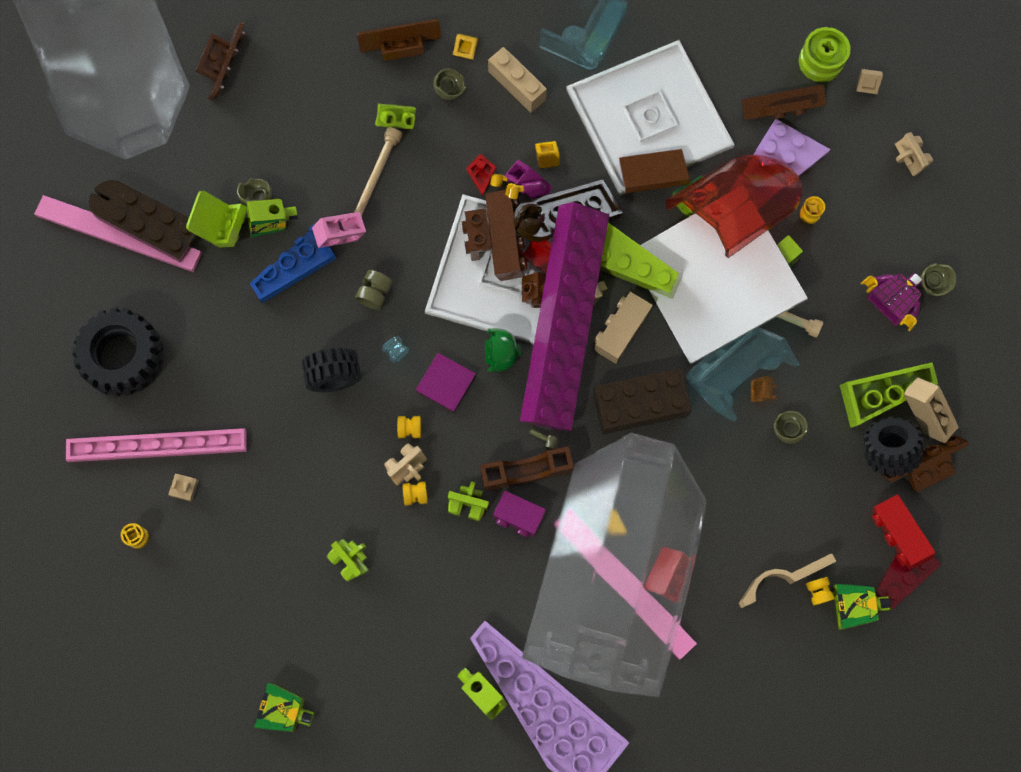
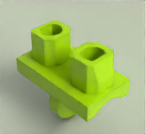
[375,104,416,129]
[447,482,489,521]
[327,539,369,581]

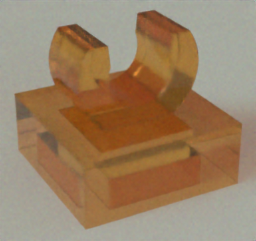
[751,376,777,403]

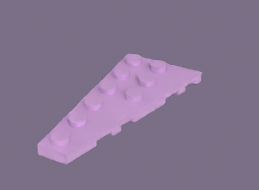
[729,119,831,211]

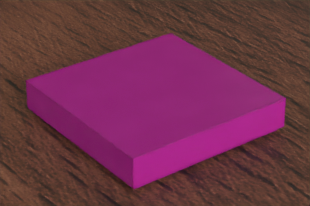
[416,353,476,412]

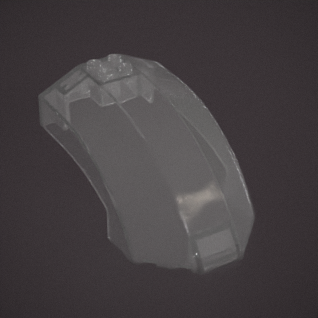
[13,0,190,160]
[522,433,707,697]

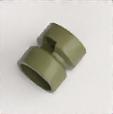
[354,270,393,310]

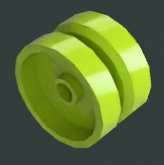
[798,27,851,83]

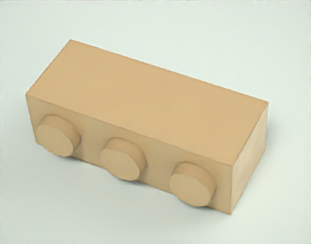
[488,47,547,113]
[593,292,653,364]
[904,377,958,443]

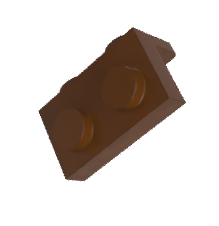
[462,209,492,261]

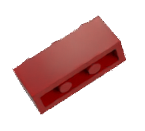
[871,494,936,571]

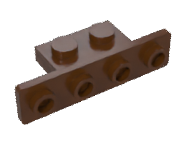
[357,19,441,61]
[195,21,245,101]
[741,85,826,120]
[881,435,969,492]

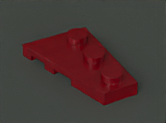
[875,551,942,610]

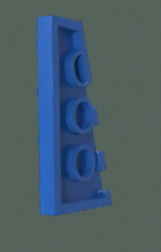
[250,224,336,303]

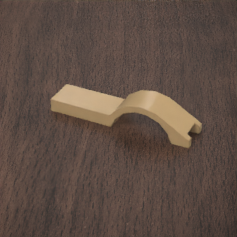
[739,553,836,608]

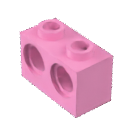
[312,212,366,248]

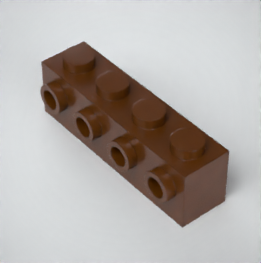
[485,190,528,282]

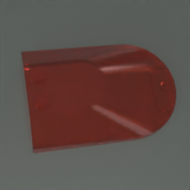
[666,155,802,258]

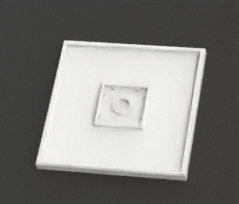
[566,40,735,195]
[640,187,808,364]
[425,195,553,345]

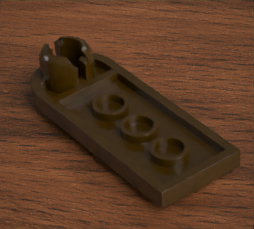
[513,179,623,242]
[89,180,198,263]

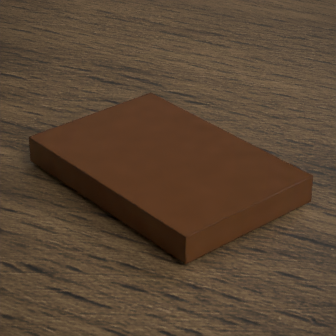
[619,149,690,193]

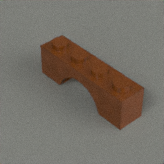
[480,446,574,492]

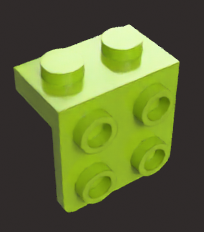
[186,191,247,248]

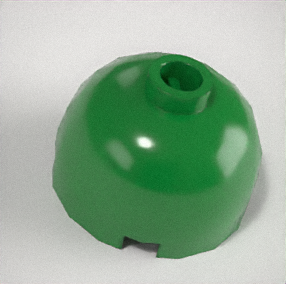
[485,328,521,372]

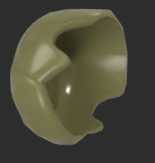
[433,68,466,101]
[237,178,272,207]
[920,263,957,296]
[774,411,808,444]

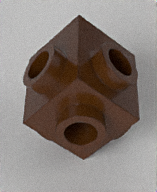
[522,272,546,308]

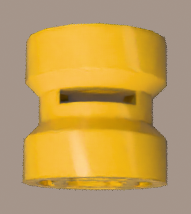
[799,196,825,224]
[397,416,421,438]
[403,481,428,506]
[121,523,149,549]
[806,577,835,606]

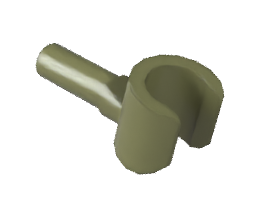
[530,429,559,450]

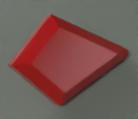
[466,154,496,195]

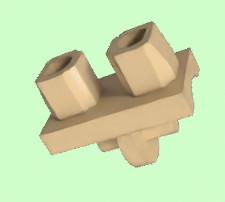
[895,132,933,176]
[384,444,427,486]

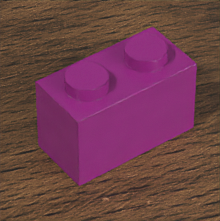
[493,490,546,538]

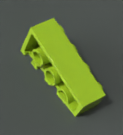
[600,223,681,299]
[840,362,938,428]

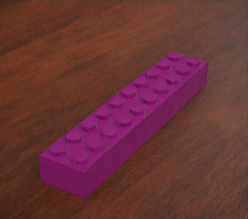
[520,202,609,431]

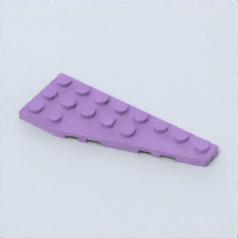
[470,621,629,772]

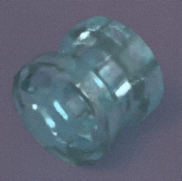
[381,336,409,363]

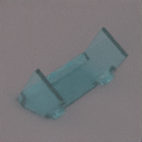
[539,0,627,69]
[686,327,800,422]

